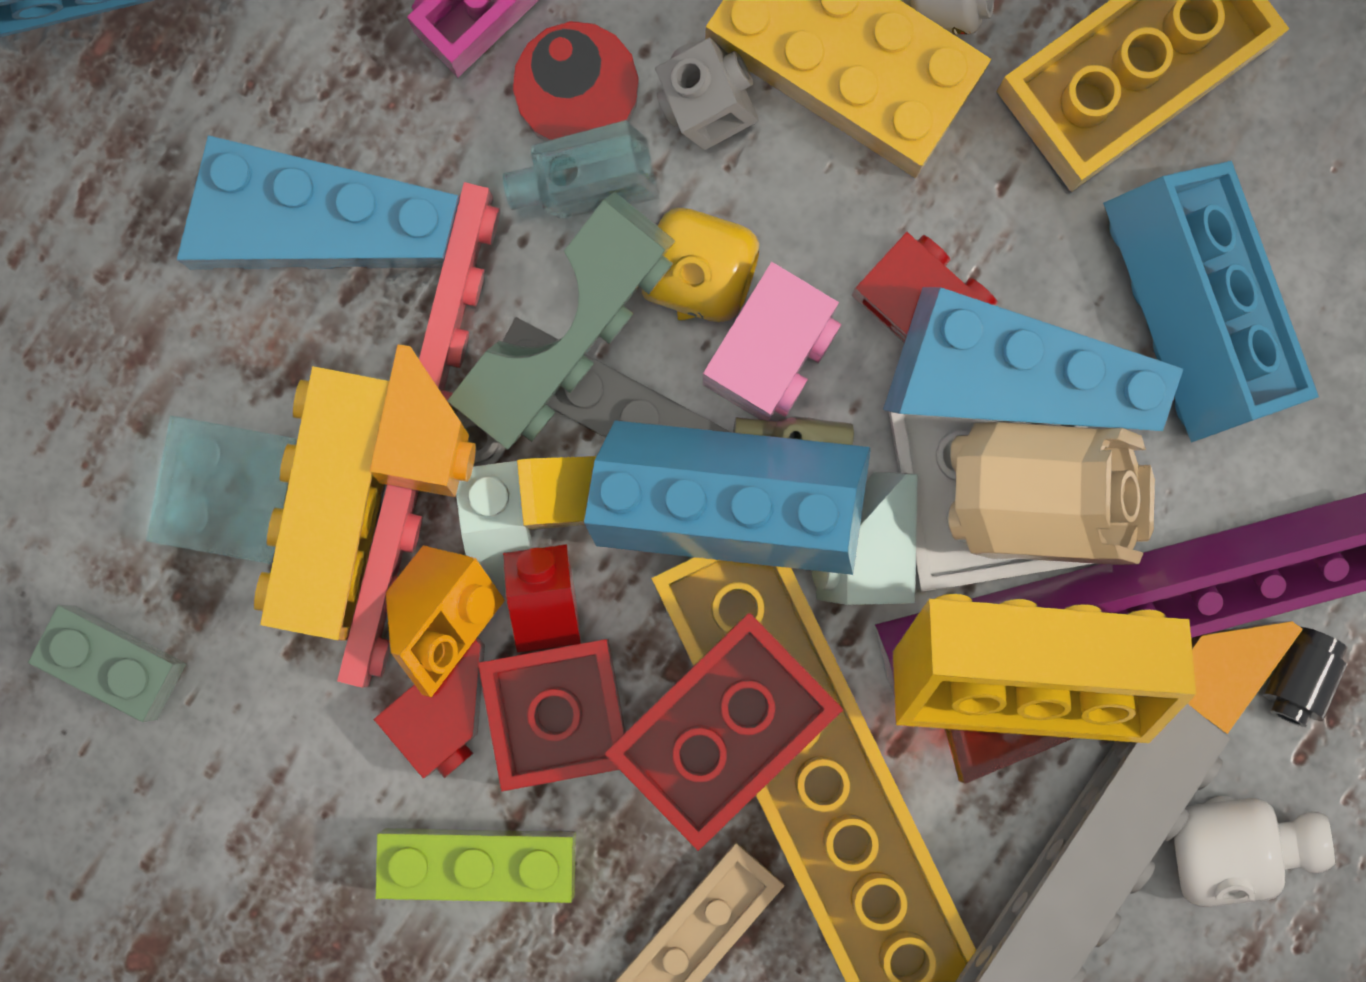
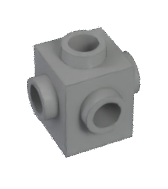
[655,37,759,150]

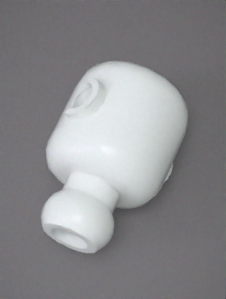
[1173,796,1335,907]

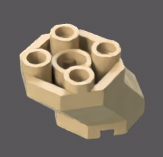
[948,422,1155,565]

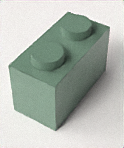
[28,605,187,722]

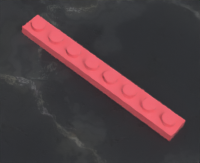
[337,182,500,688]

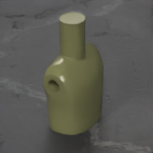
[733,416,854,445]

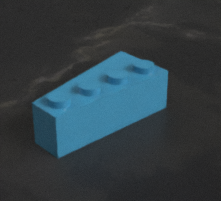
[177,135,460,270]
[883,287,1183,431]

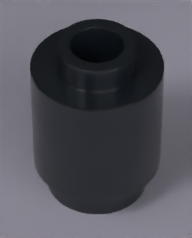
[1263,627,1348,727]

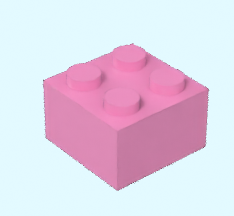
[702,262,842,421]

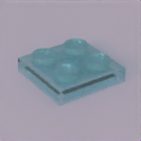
[146,415,297,564]

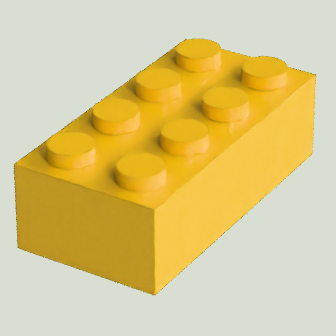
[705,0,991,179]
[996,0,1289,192]
[254,366,389,640]
[893,594,1196,743]

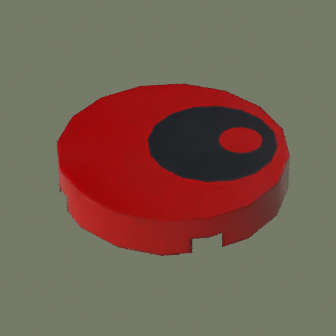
[513,21,639,142]

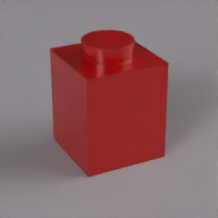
[503,544,581,652]

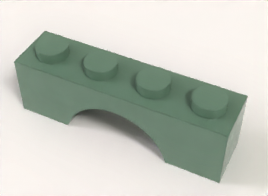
[447,192,675,450]

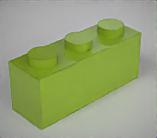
[376,828,576,903]

